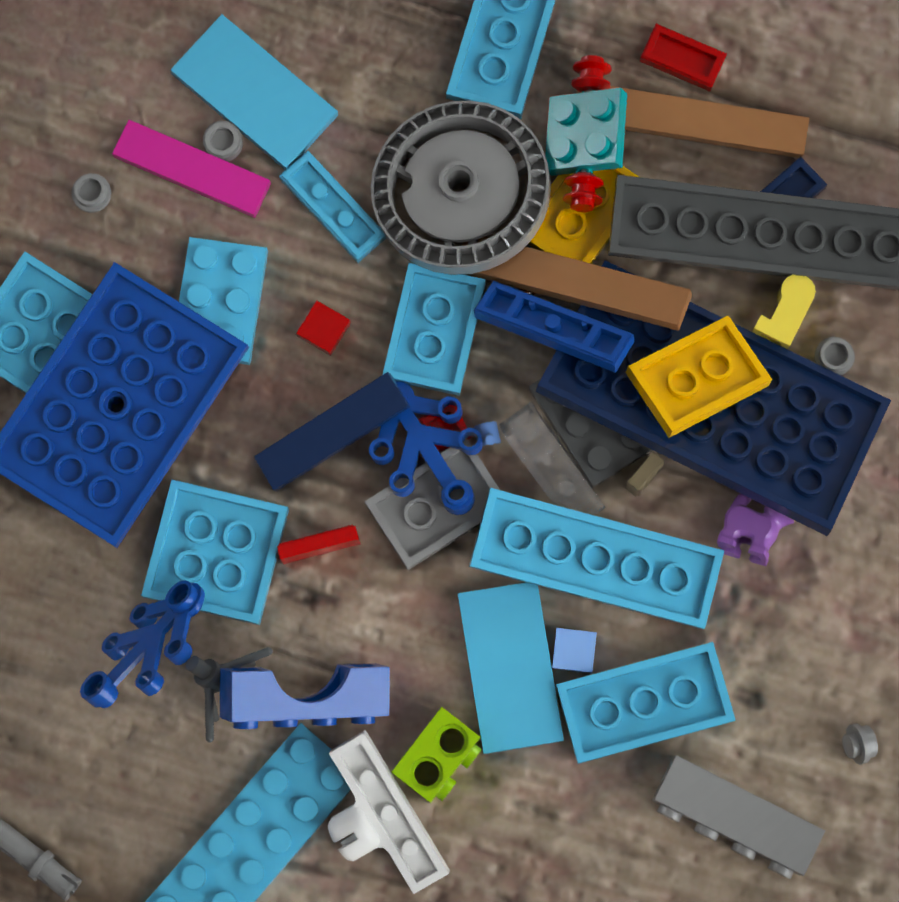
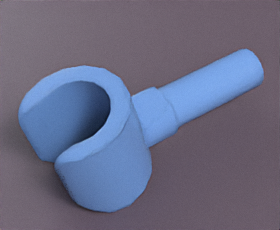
[474,421,501,446]

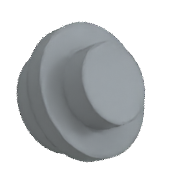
[72,173,111,213]
[814,337,855,375]
[842,723,878,765]

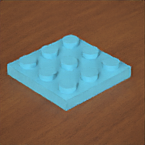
[0,252,93,393]
[141,479,289,625]

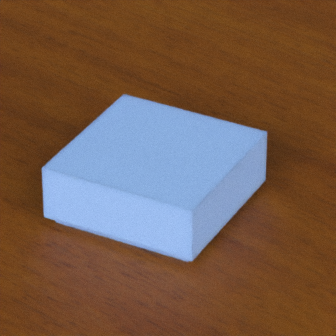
[552,628,597,674]

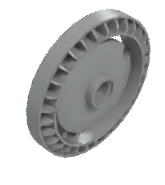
[371,100,551,275]

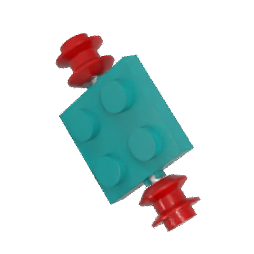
[545,55,627,212]

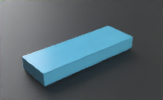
[279,151,386,263]

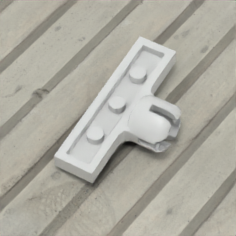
[328,730,450,894]

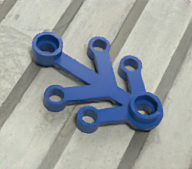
[369,381,483,515]
[80,580,205,708]

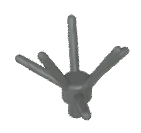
[186,647,273,743]

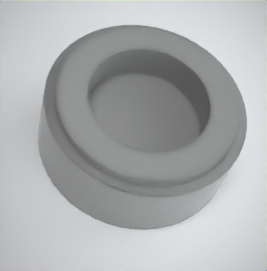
[203,121,243,162]

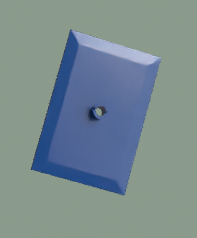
[0,262,249,548]

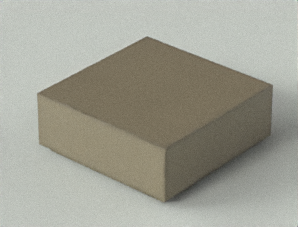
[625,452,664,497]

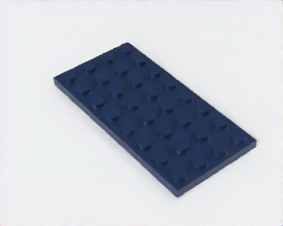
[535,260,891,536]

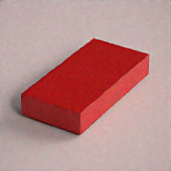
[639,23,727,92]
[277,524,361,564]

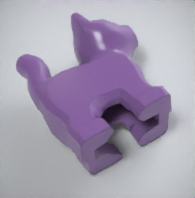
[717,493,795,566]

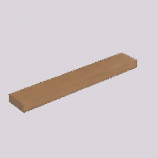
[576,86,809,158]
[462,236,692,331]

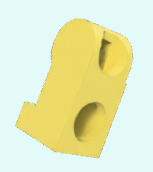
[752,275,816,349]

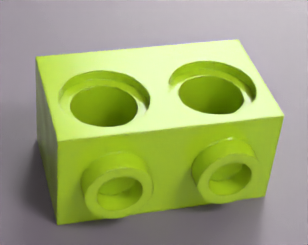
[392,707,482,803]

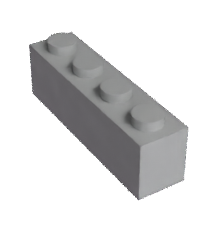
[652,755,825,879]

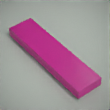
[112,120,271,218]

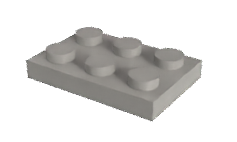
[365,438,500,570]

